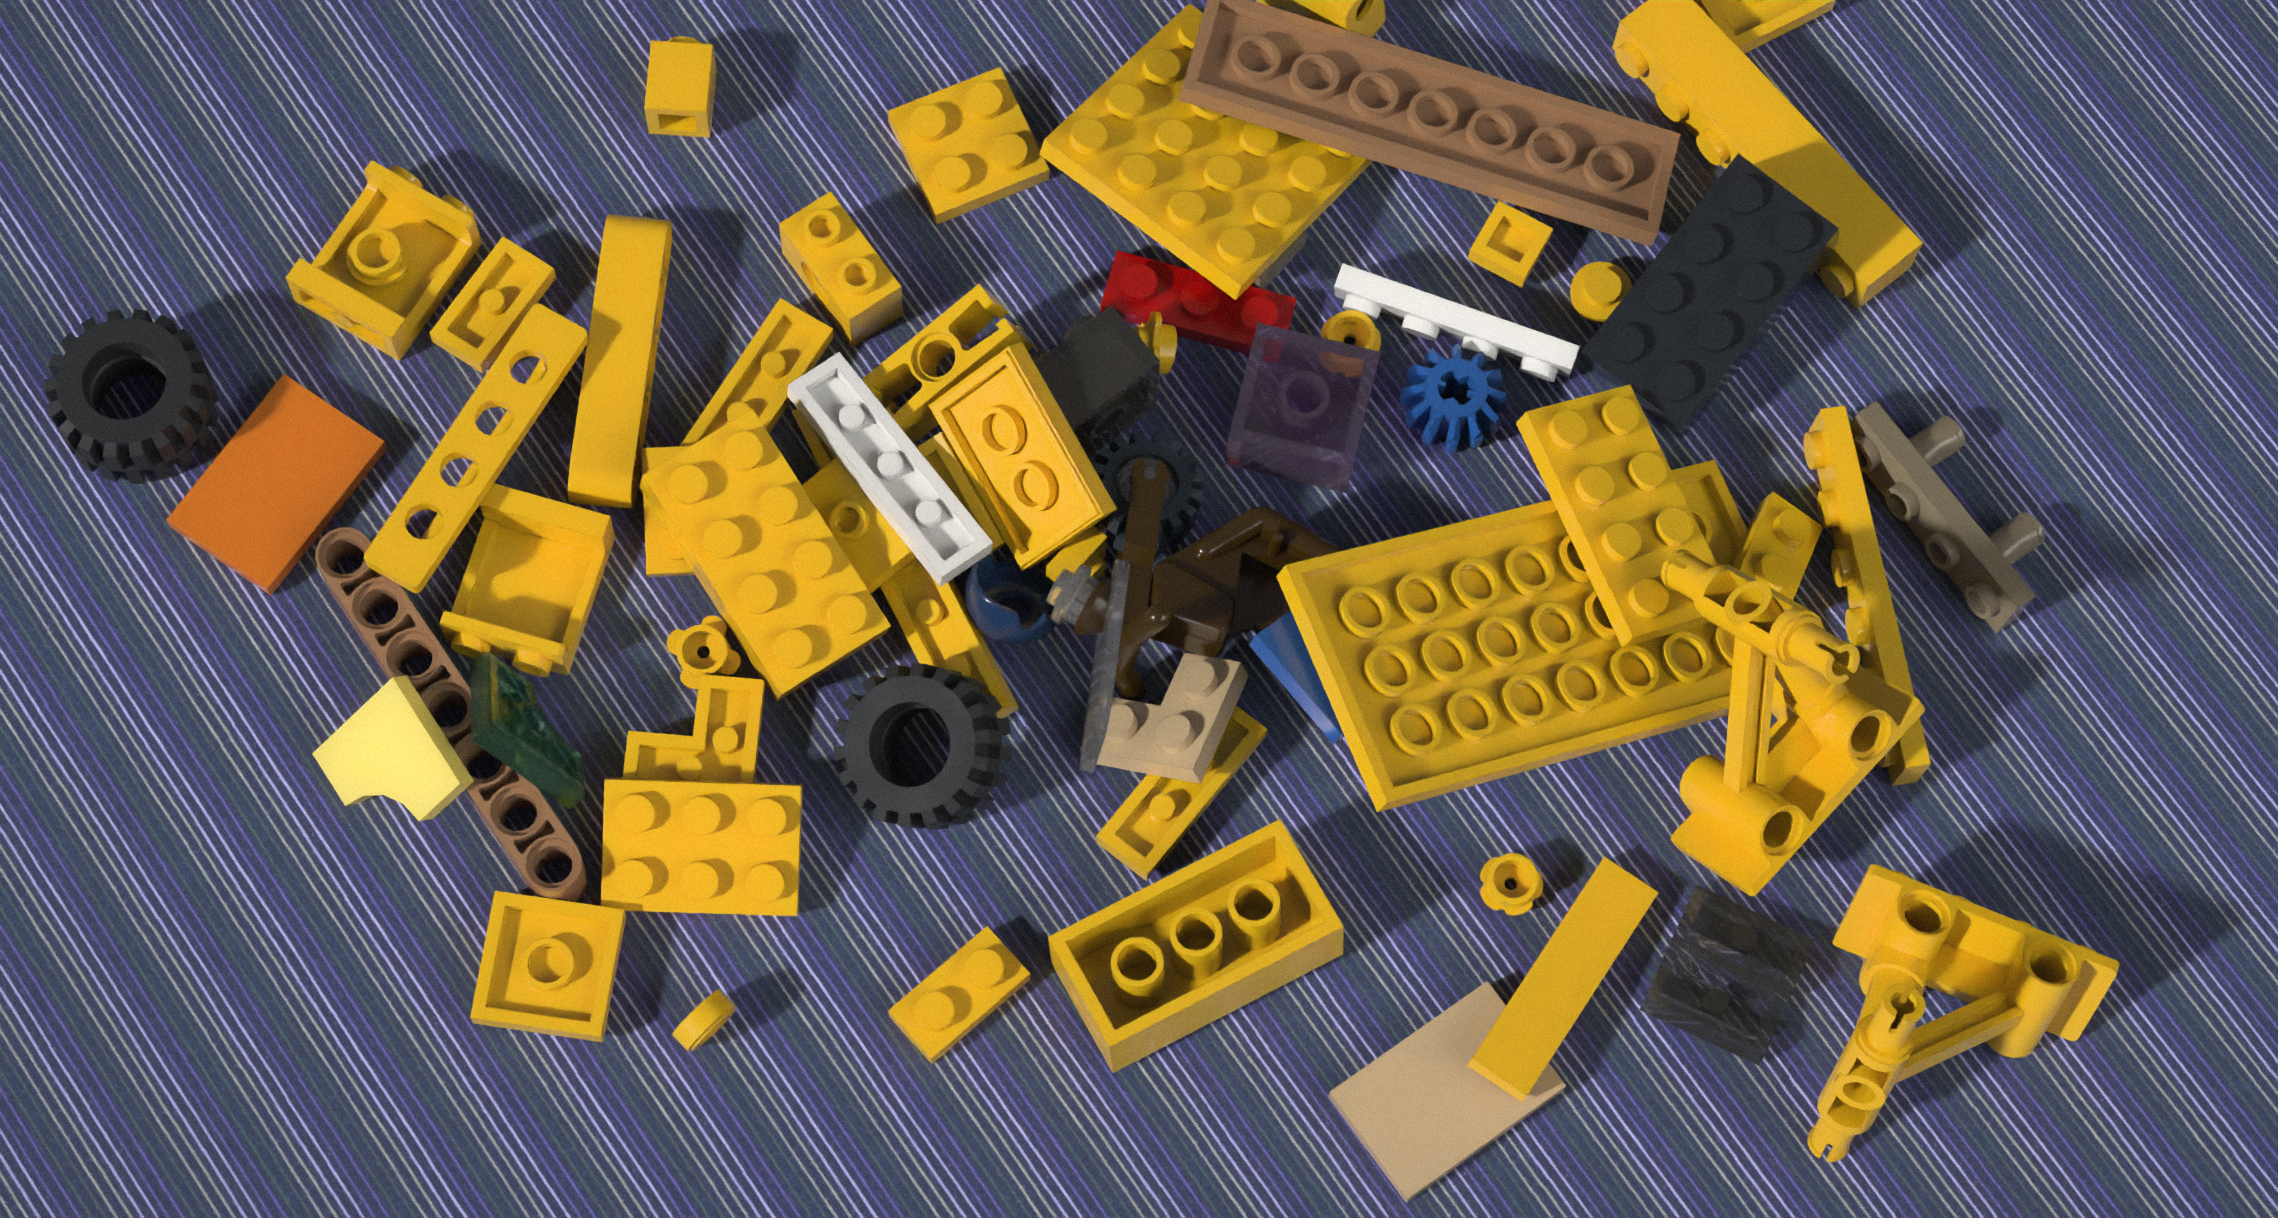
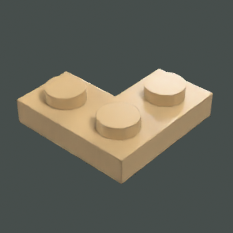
[1080,653,1249,784]

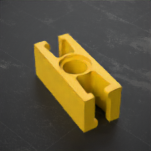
[862,284,1034,444]

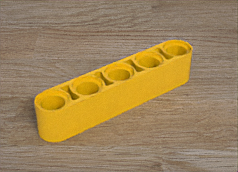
[568,214,672,509]

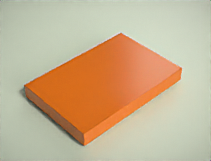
[166,374,387,596]

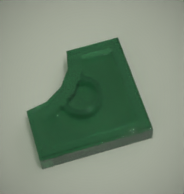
[470,651,585,810]

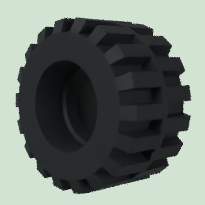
[45,309,219,484]
[834,663,1013,830]

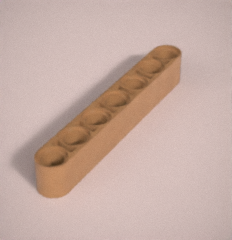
[315,527,588,902]

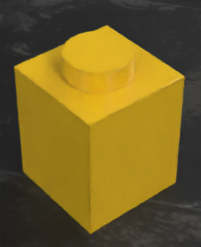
[644,36,717,138]

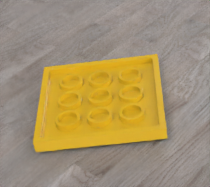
[1039,3,1373,300]

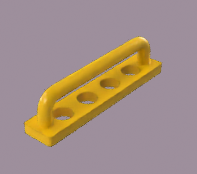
[364,303,588,593]

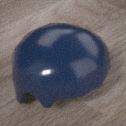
[965,553,1062,644]

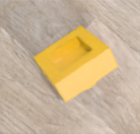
[1468,200,1553,288]
[1046,525,1108,602]

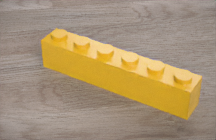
[1612,0,1923,310]

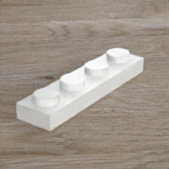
[1334,263,1580,382]
[787,352,993,587]

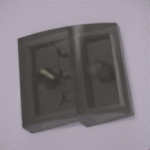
[1639,885,1815,1066]

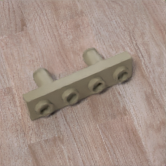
[1850,401,2045,633]

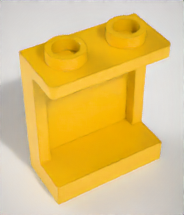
[286,160,482,362]
[439,483,616,677]

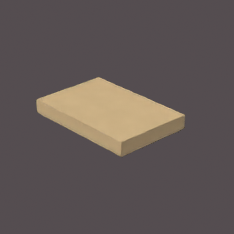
[1328,981,1566,1203]

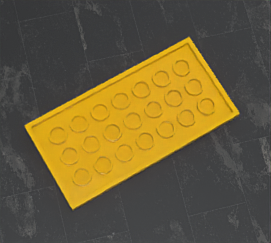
[1276,460,1747,812]

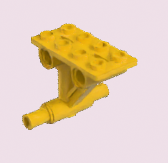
[1661,549,1925,896]
[1807,864,2120,1162]

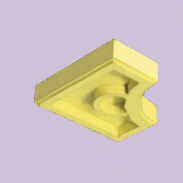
[312,675,474,821]

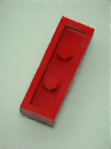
[1100,250,1297,363]

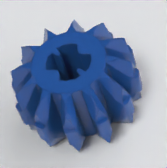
[1400,343,1508,455]

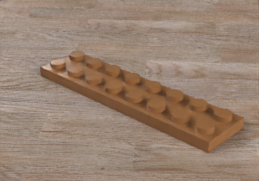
[1178,0,1680,247]

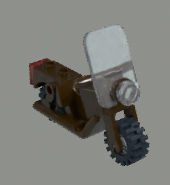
[1046,430,1345,773]

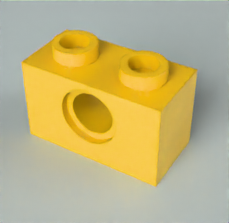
[779,191,903,348]

